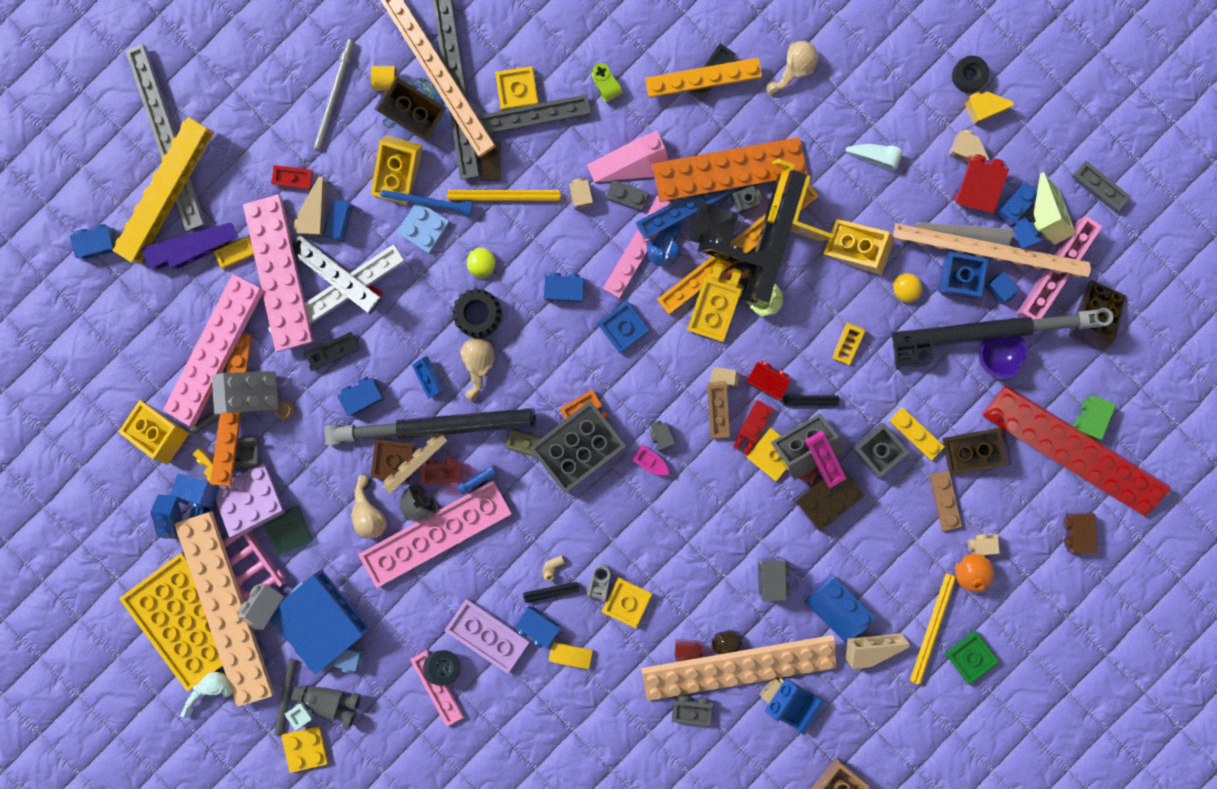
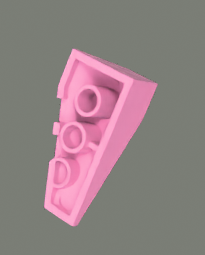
[587,130,669,183]

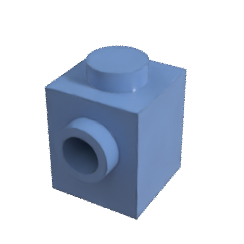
[333,646,365,673]

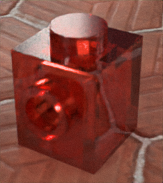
[674,639,702,661]

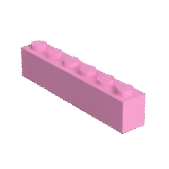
[1016,216,1102,319]

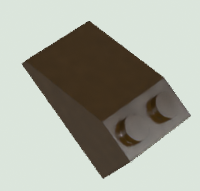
[942,427,1012,476]

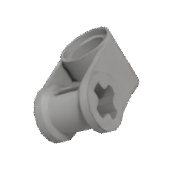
[586,563,611,603]

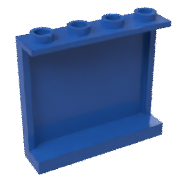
[270,569,371,675]

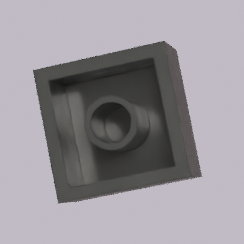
[851,423,909,478]
[758,557,790,601]

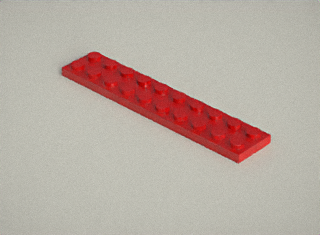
[982,384,1171,517]

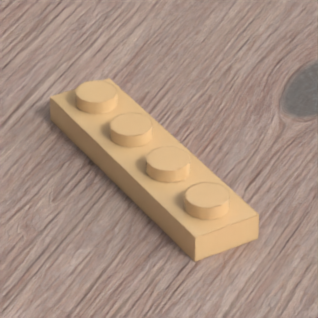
[382,435,447,494]

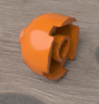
[954,554,995,593]

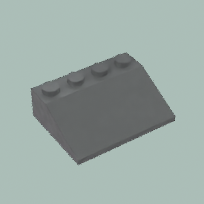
[530,400,626,494]

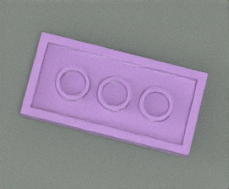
[444,598,530,674]

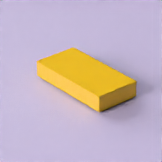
[213,236,254,269]

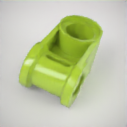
[592,63,623,103]

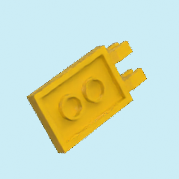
[687,262,742,342]

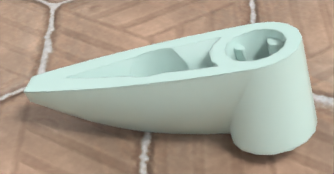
[845,144,903,171]

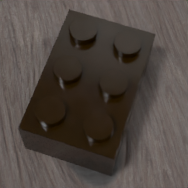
[793,465,865,531]

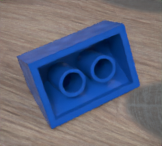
[804,575,876,643]

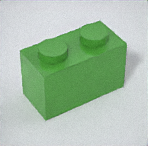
[1074,396,1116,440]

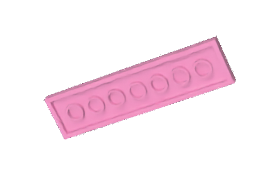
[243,194,314,352]
[163,274,264,427]
[358,480,512,588]

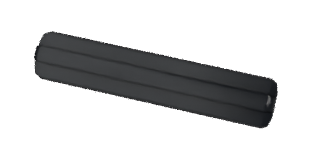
[782,395,840,406]
[523,582,580,603]

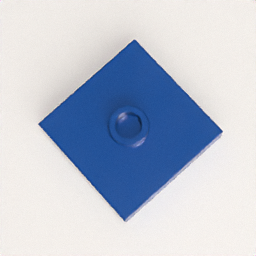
[597,300,651,354]

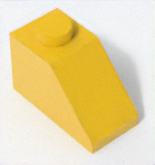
[965,92,1014,124]

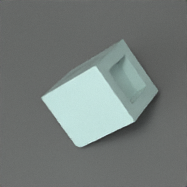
[284,702,316,730]

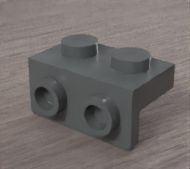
[234,436,260,468]
[672,695,713,726]

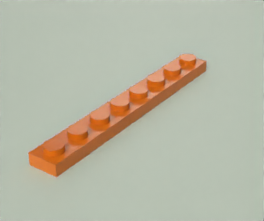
[210,334,253,487]

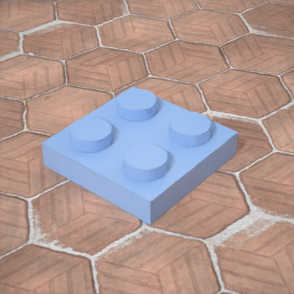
[396,203,450,254]

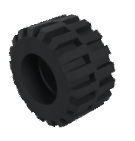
[452,288,502,338]

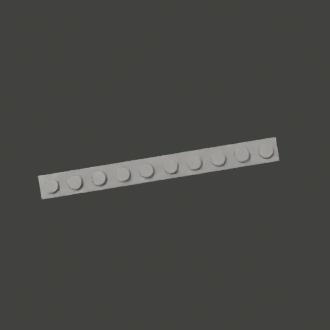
[126,44,206,232]

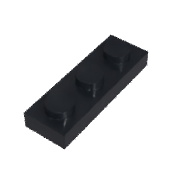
[687,43,736,102]

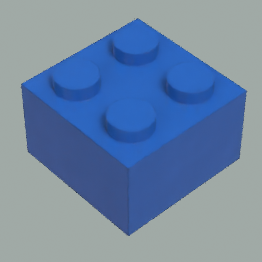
[938,252,988,299]

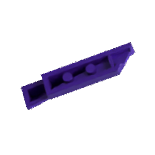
[141,223,238,271]

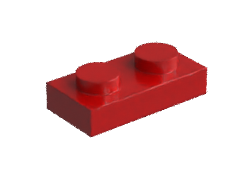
[271,165,313,190]

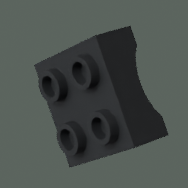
[689,202,739,247]

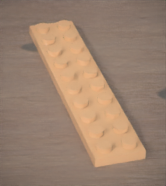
[175,511,275,707]
[641,635,836,701]

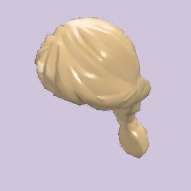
[766,41,819,96]
[460,338,496,402]
[350,475,387,538]

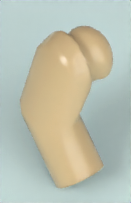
[542,555,565,582]

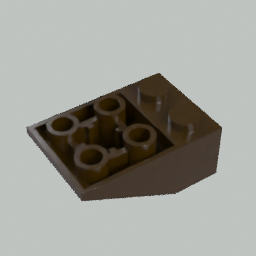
[1069,280,1126,351]

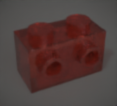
[420,458,463,485]

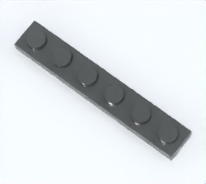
[478,94,591,134]

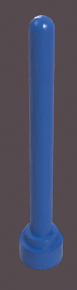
[380,190,473,217]

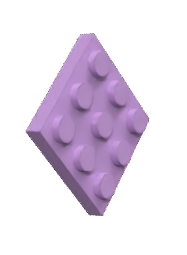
[215,463,285,540]

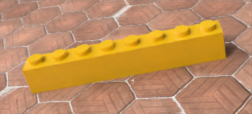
[113,117,215,264]

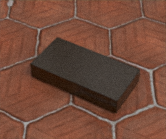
[481,142,501,181]

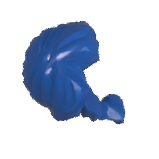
[646,221,681,267]

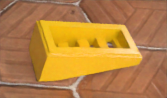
[832,321,866,365]

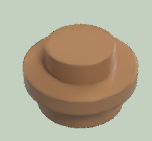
[274,401,294,420]

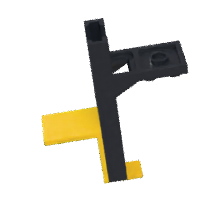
[697,159,834,304]

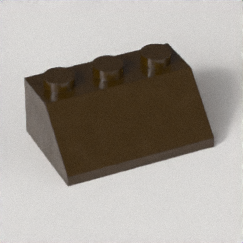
[374,77,447,141]

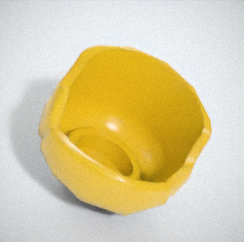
[892,272,922,303]

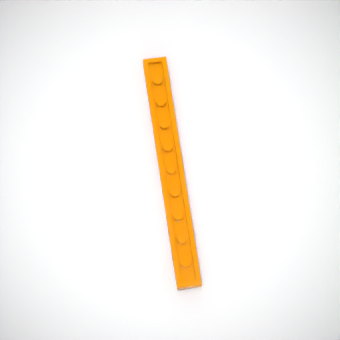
[657,183,819,315]

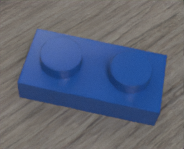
[412,356,444,399]

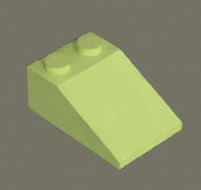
[1034,172,1076,245]

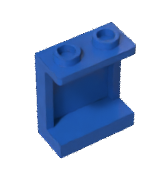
[765,678,825,735]

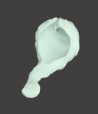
[180,672,233,718]

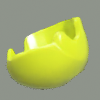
[467,248,496,279]

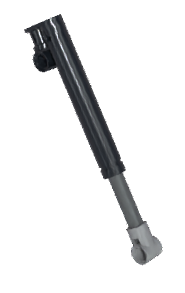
[892,308,1113,370]
[324,408,536,445]

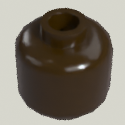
[712,630,742,655]

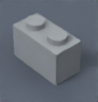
[237,584,284,630]

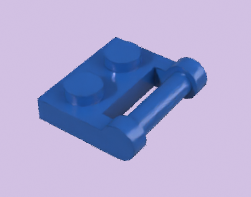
[457,465,497,495]

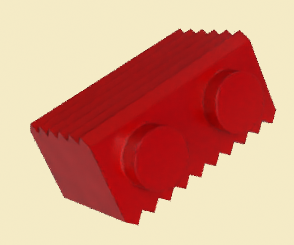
[745,360,791,401]

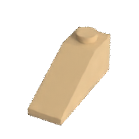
[294,177,327,237]
[845,633,910,669]

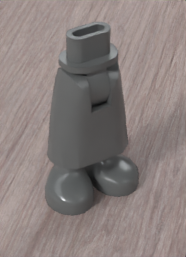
[291,685,361,730]

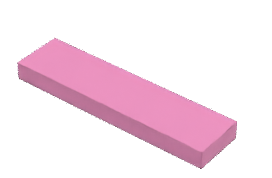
[410,649,465,727]

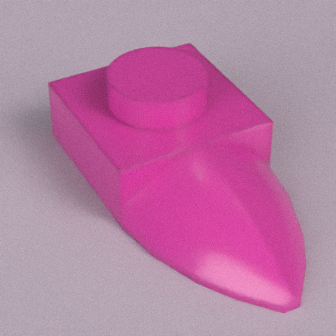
[632,444,669,476]

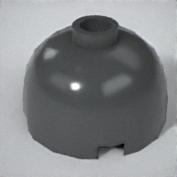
[399,484,438,523]

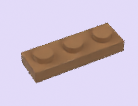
[707,381,730,438]
[929,470,962,531]

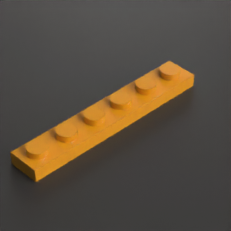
[645,58,762,98]

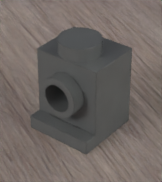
[731,186,762,213]
[650,420,675,451]

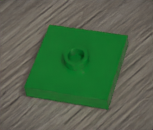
[944,630,999,685]

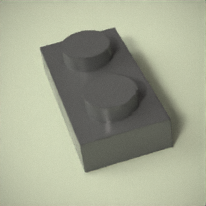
[606,180,649,211]

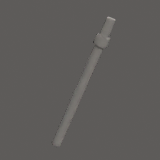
[313,39,355,151]

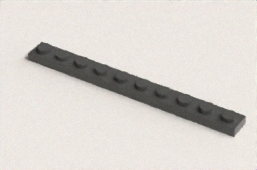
[432,0,481,180]

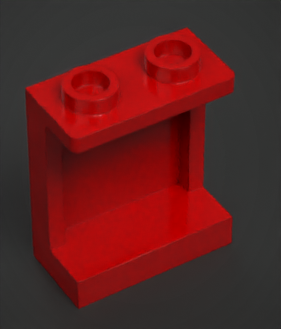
[954,154,1009,213]

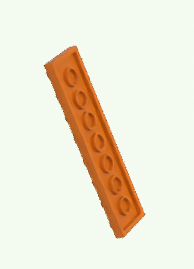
[652,137,807,203]

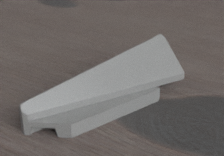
[914,222,1014,246]

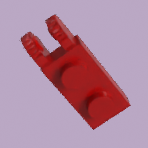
[733,400,774,455]

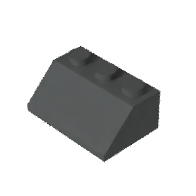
[771,413,844,480]

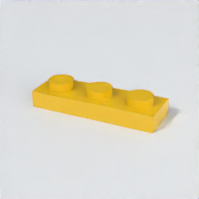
[888,407,945,461]

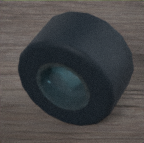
[423,650,460,686]

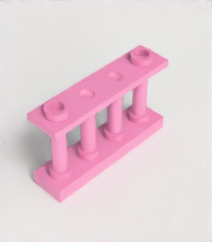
[223,530,287,602]

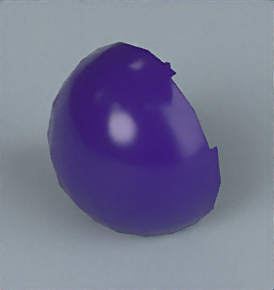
[978,337,1029,380]

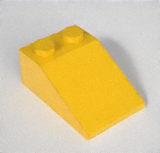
[371,135,423,205]
[823,219,895,275]
[119,400,189,465]

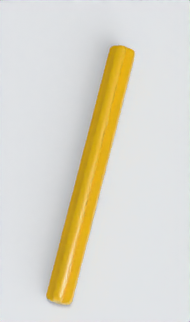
[447,190,561,201]
[910,574,956,685]

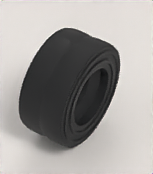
[952,56,989,93]

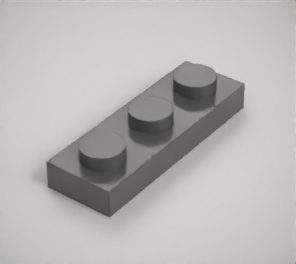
[1072,161,1131,212]

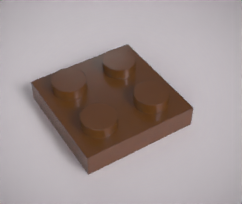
[371,439,414,482]

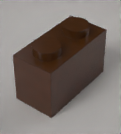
[1064,513,1097,553]

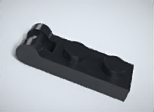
[303,332,360,372]

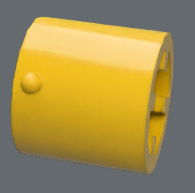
[371,66,398,91]

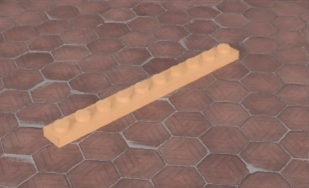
[381,0,496,157]
[893,223,1091,277]

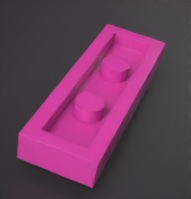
[805,431,846,488]

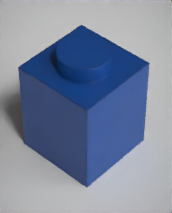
[985,272,1019,303]

